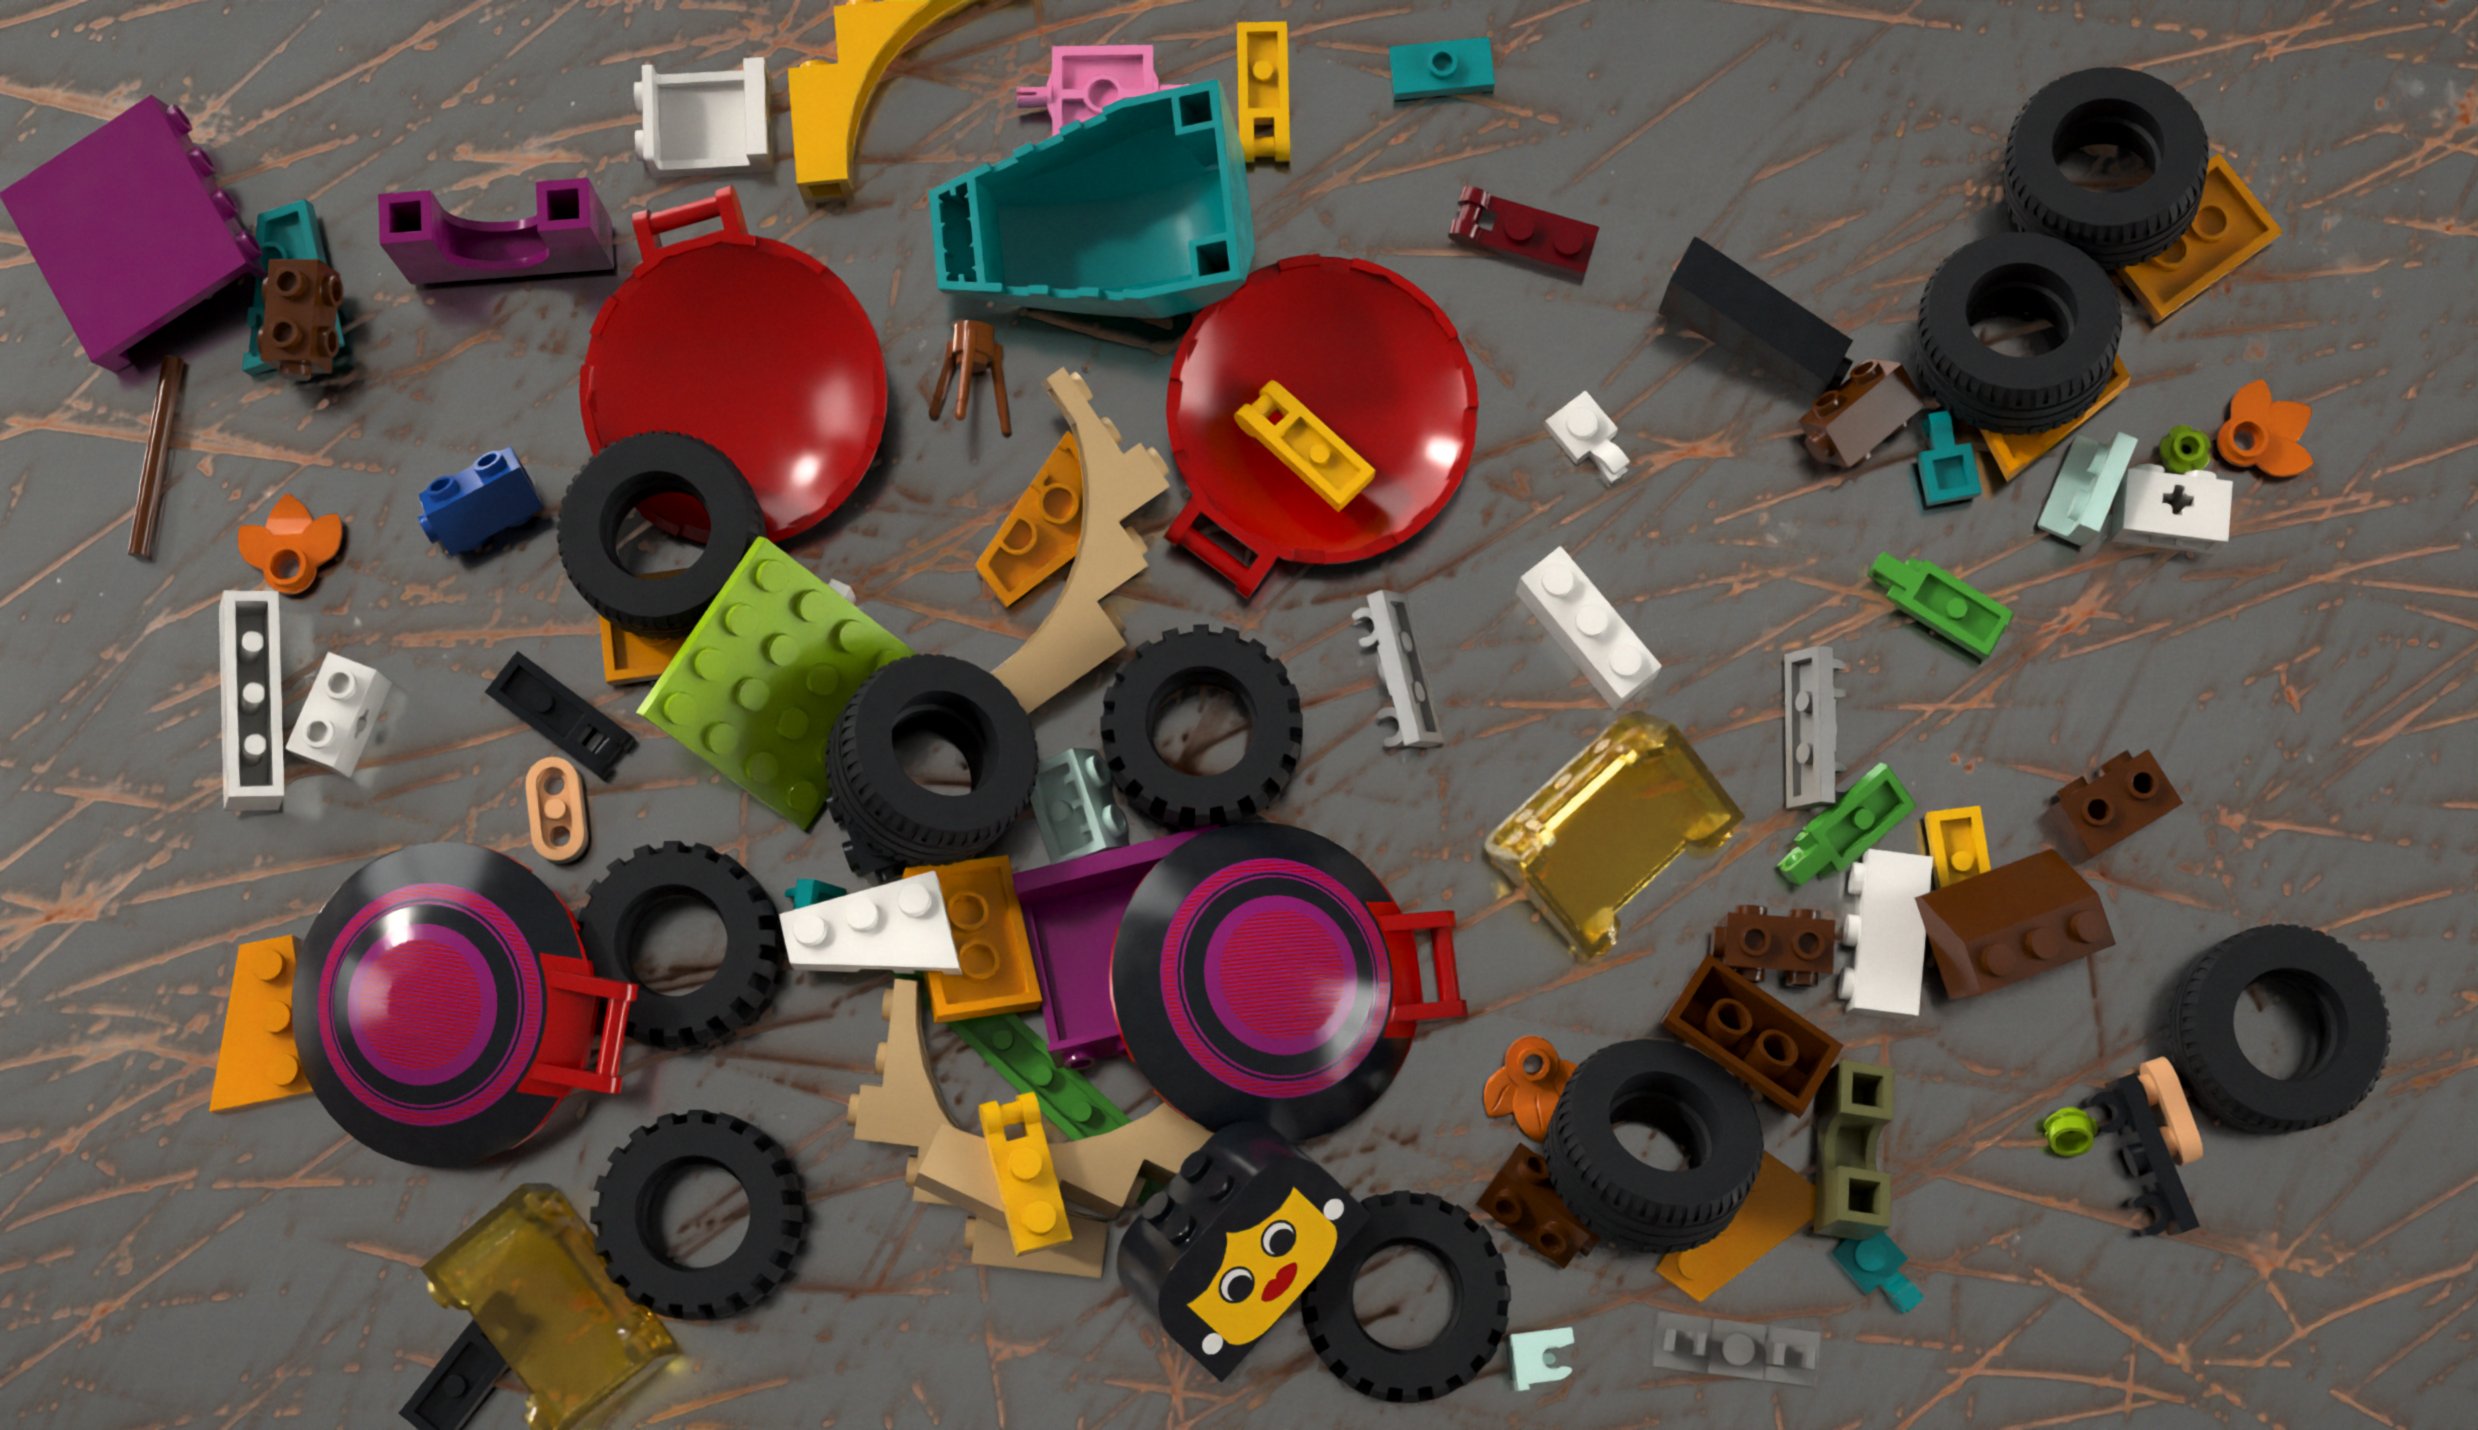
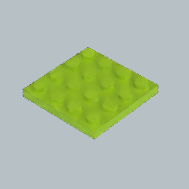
[636,536,917,830]

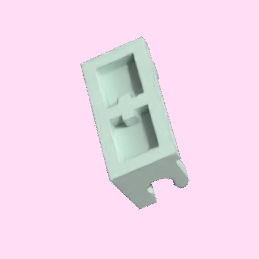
[1503,1327,1574,1391]

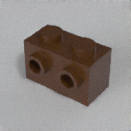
[2047,749,2183,864]

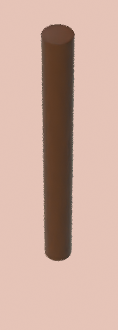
[128,355,184,558]

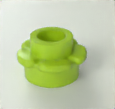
[2159,425,2211,475]
[2044,1107,2098,1157]

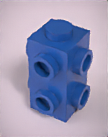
[417,446,544,556]

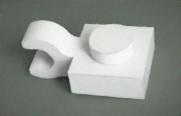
[1544,390,1630,484]

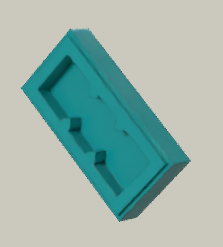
[1388,37,1495,101]

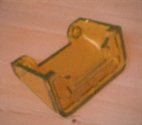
[1484,711,1745,959]
[420,1183,679,1430]

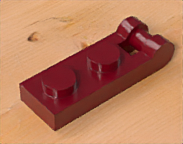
[1448,186,1599,280]

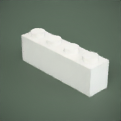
[219,590,284,811]

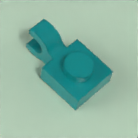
[1916,411,1982,506]
[1829,1231,1924,1314]

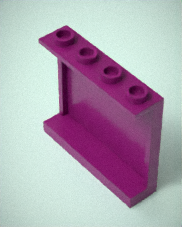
[0,94,267,373]
[1012,824,1220,1070]

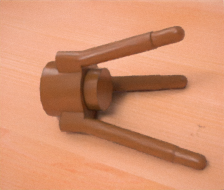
[929,320,1011,435]

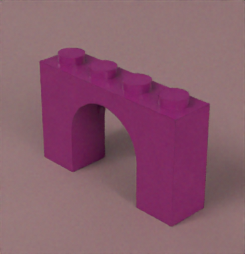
[378,178,614,285]

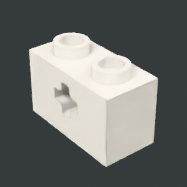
[2111,464,2233,554]
[285,652,392,778]

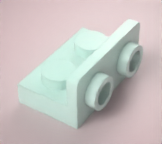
[2038,431,2138,547]
[1029,748,1130,864]

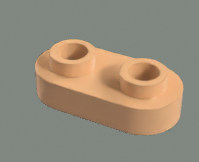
[525,757,588,864]
[2137,1056,2203,1166]

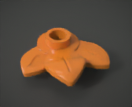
[2217,379,2314,477]
[238,493,343,595]
[1484,1035,1578,1143]

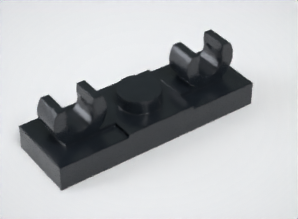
[2085,1073,2200,1237]

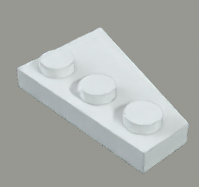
[779,870,963,975]

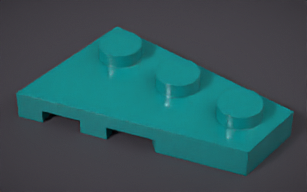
[242,199,345,376]

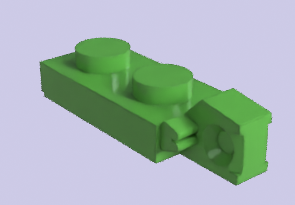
[1867,551,2014,661]
[1777,762,1917,886]

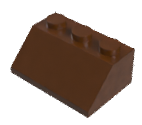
[1914,848,2116,1000]
[1661,953,1844,1119]

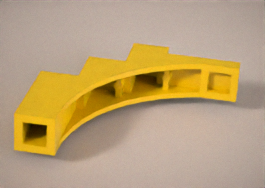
[788,0,969,201]

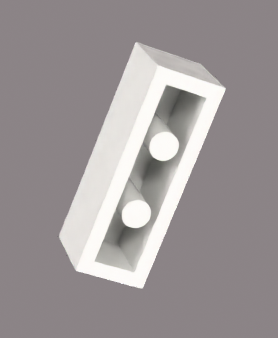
[1516,546,1662,711]
[1838,849,1933,1021]

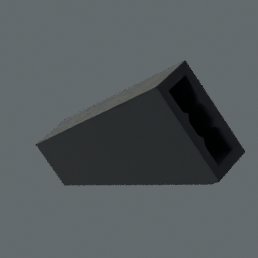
[1658,236,1853,397]

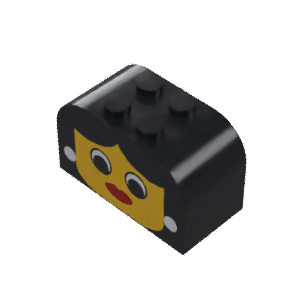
[1116,1121,1372,1383]

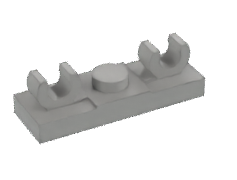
[1352,590,1444,748]
[1784,645,1847,811]
[1651,1311,1821,1387]

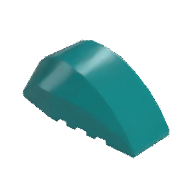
[928,79,1255,319]

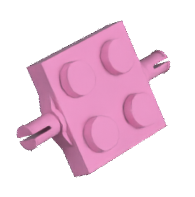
[1016,45,1189,136]

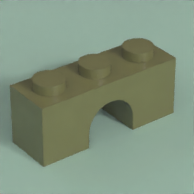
[1814,1060,1894,1241]

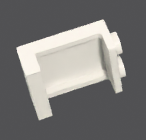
[634,57,773,178]

